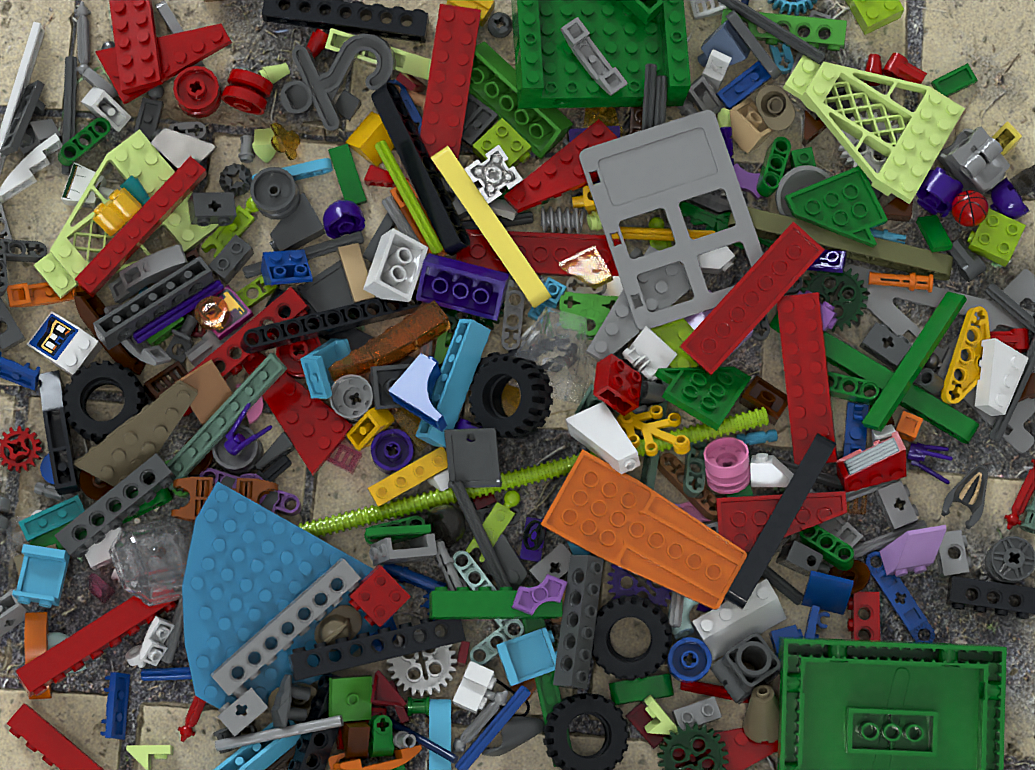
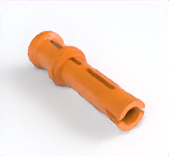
[868,271,933,293]

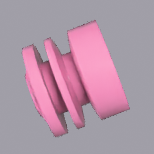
[703,437,751,494]

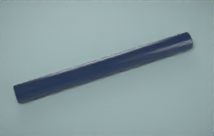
[387,717,459,764]

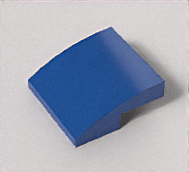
[801,571,853,615]

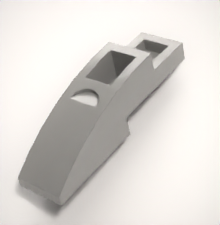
[109,244,188,304]

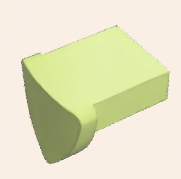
[252,128,278,163]

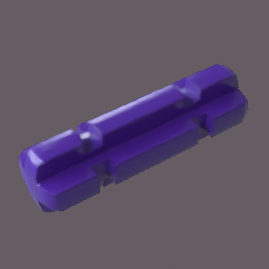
[720,126,734,165]

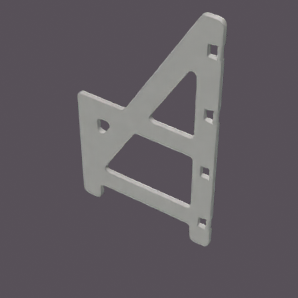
[840,264,1035,453]

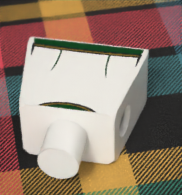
[61,162,114,209]

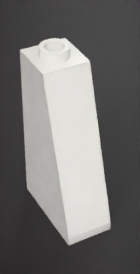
[566,402,640,474]

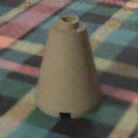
[743,685,779,743]

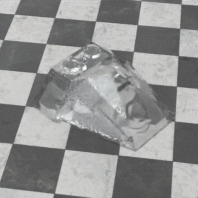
[507,306,589,404]

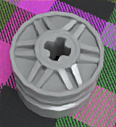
[329,374,375,423]

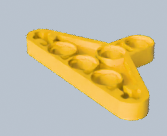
[941,306,990,404]

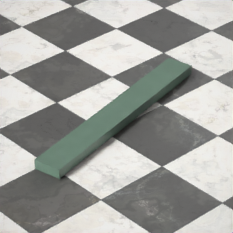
[167,353,288,490]

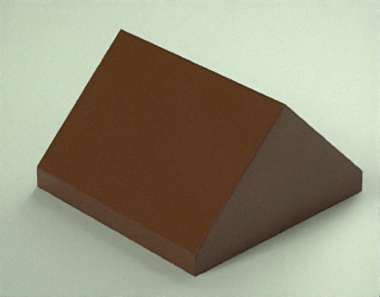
[739,376,788,426]

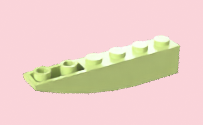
[325,28,431,80]

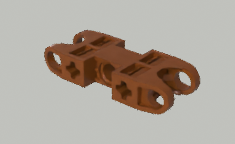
[171,477,279,522]

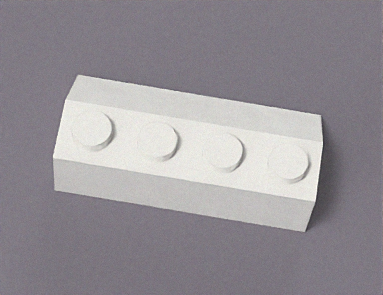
[691,579,787,661]

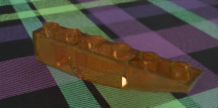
[328,300,451,382]

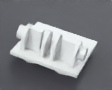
[622,326,678,382]

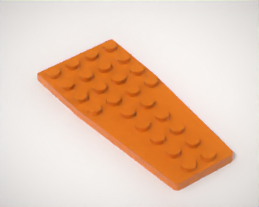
[540,449,747,610]

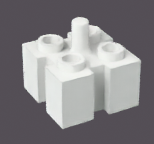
[464,145,523,204]
[453,661,497,715]

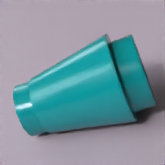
[120,175,150,206]

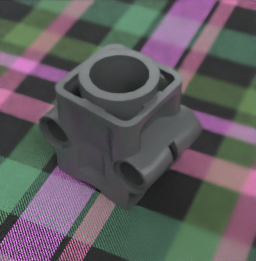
[710,633,781,704]

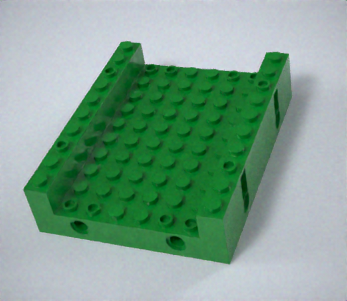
[511,0,691,109]
[777,637,1007,770]

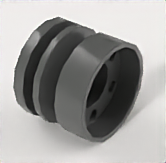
[984,536,1035,585]

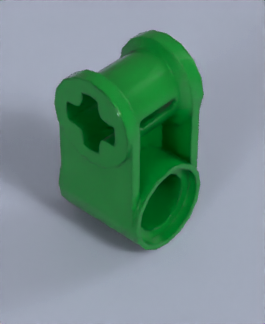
[368,715,394,757]

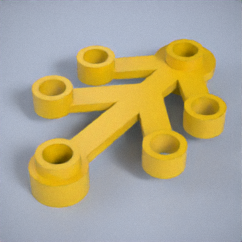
[617,405,691,457]

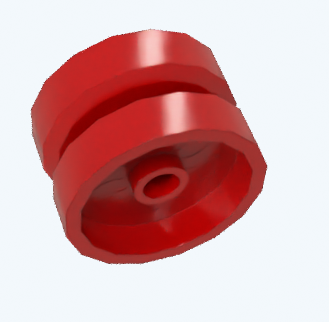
[173,66,222,118]
[221,69,274,115]
[276,329,321,379]

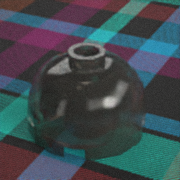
[425,504,466,548]

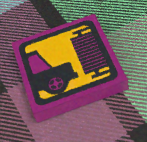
[194,285,254,340]

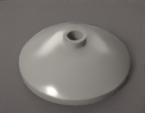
[775,165,830,219]

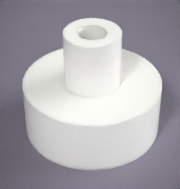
[125,645,147,668]

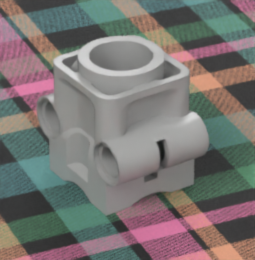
[937,126,1011,194]

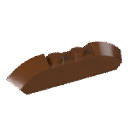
[74,291,146,376]

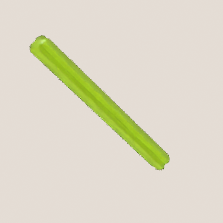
[375,140,443,255]

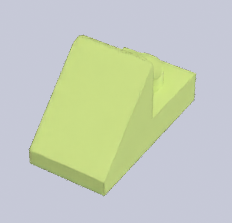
[644,694,678,735]
[126,745,173,770]

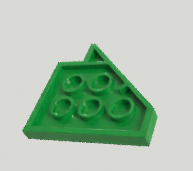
[784,166,888,247]
[654,366,752,431]

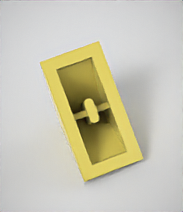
[992,121,1022,157]

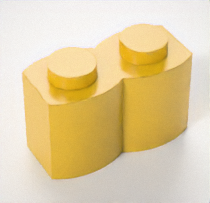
[93,188,142,237]

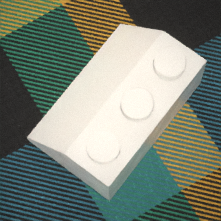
[363,228,428,302]

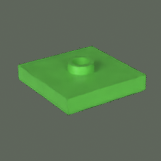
[328,675,372,722]

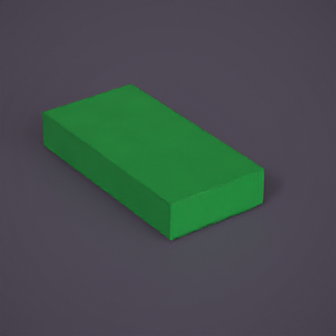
[931,63,978,97]
[916,215,953,253]

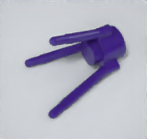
[224,403,272,456]
[907,442,953,484]

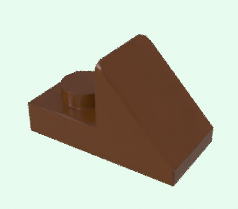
[802,110,827,147]

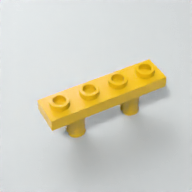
[367,447,448,507]

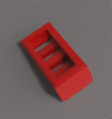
[364,165,409,188]

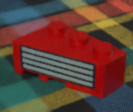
[836,431,907,493]

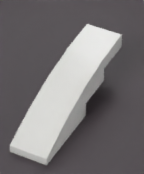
[0,133,62,203]

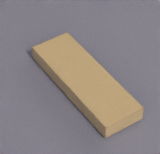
[338,243,375,303]

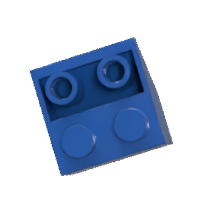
[261,249,313,285]

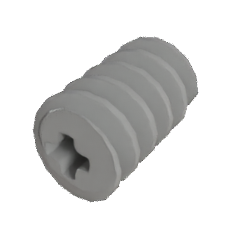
[541,206,583,234]

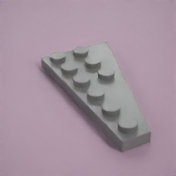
[585,246,691,361]

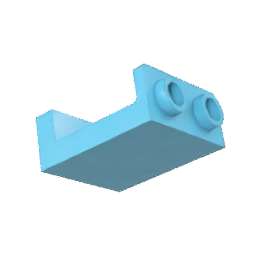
[300,338,358,399]
[12,544,70,608]
[495,627,557,686]

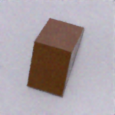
[882,197,913,222]
[340,720,370,759]

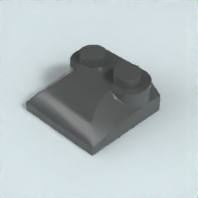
[369,364,411,410]

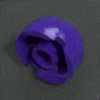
[990,177,1030,219]
[323,200,365,239]

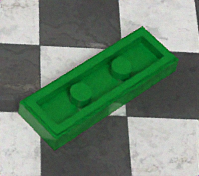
[328,144,367,205]
[366,524,432,540]

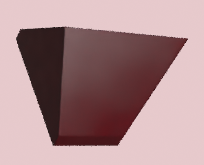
[370,670,408,708]

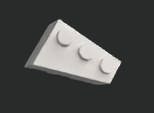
[975,338,1029,416]

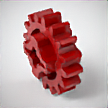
[0,426,43,473]

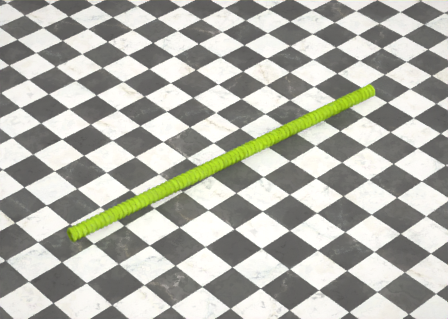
[298,407,769,538]

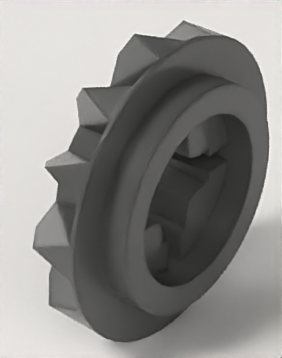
[219,163,252,196]

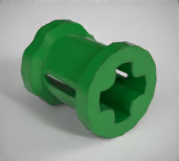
[408,696,430,716]

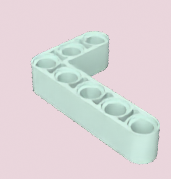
[453,551,524,666]

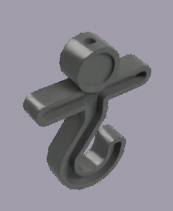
[280,33,396,131]

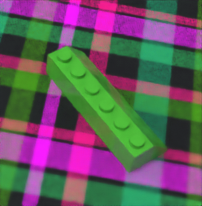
[469,41,573,159]

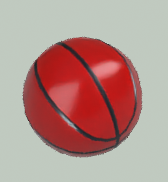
[951,190,988,227]

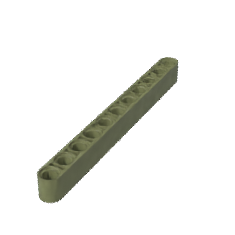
[728,207,953,281]

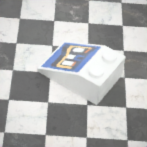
[26,311,103,376]

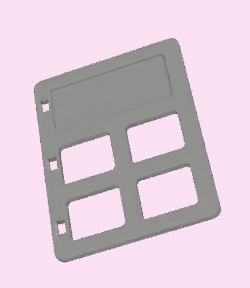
[579,110,763,331]

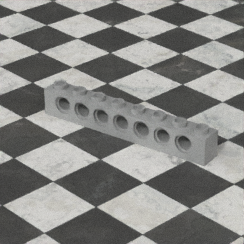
[210,558,361,696]

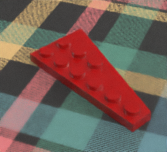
[95,23,232,104]
[504,119,618,213]
[243,352,353,476]
[716,491,847,553]

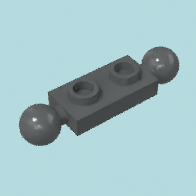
[133,85,164,142]

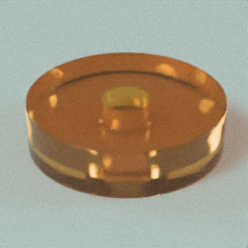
[195,296,230,330]

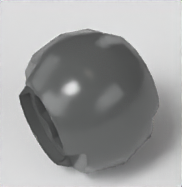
[487,12,513,38]

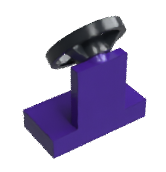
[519,517,546,563]

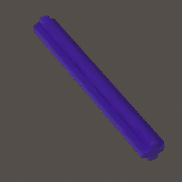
[133,280,224,344]

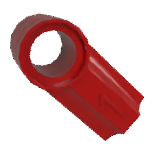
[882,53,927,84]
[990,328,1030,353]

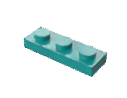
[18,495,85,542]

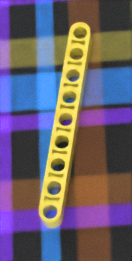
[430,146,552,309]

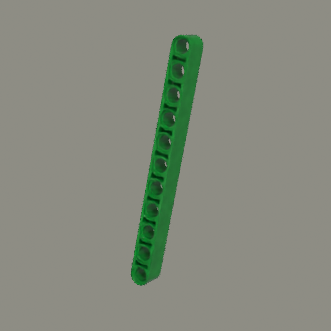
[769,311,979,444]

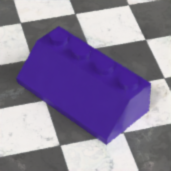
[416,253,510,321]

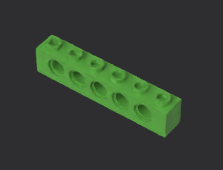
[721,9,847,51]

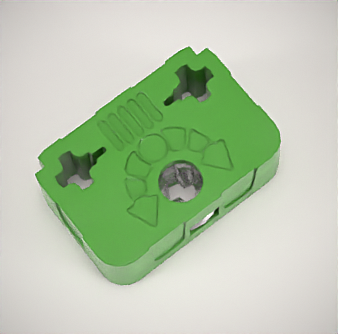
[557,292,618,340]

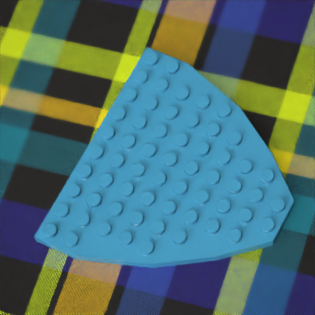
[182,481,405,715]

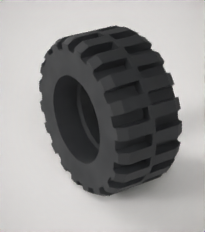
[469,356,553,439]
[62,360,148,444]
[591,595,672,681]
[543,693,630,770]

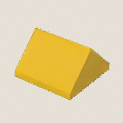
[345,111,395,167]

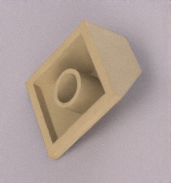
[730,98,774,154]

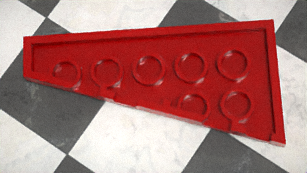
[664,728,778,770]

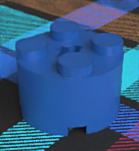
[667,637,712,683]

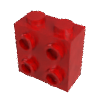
[593,353,642,416]
[348,565,411,627]

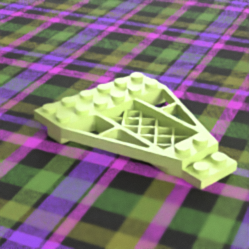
[783,54,965,204]
[34,129,219,299]

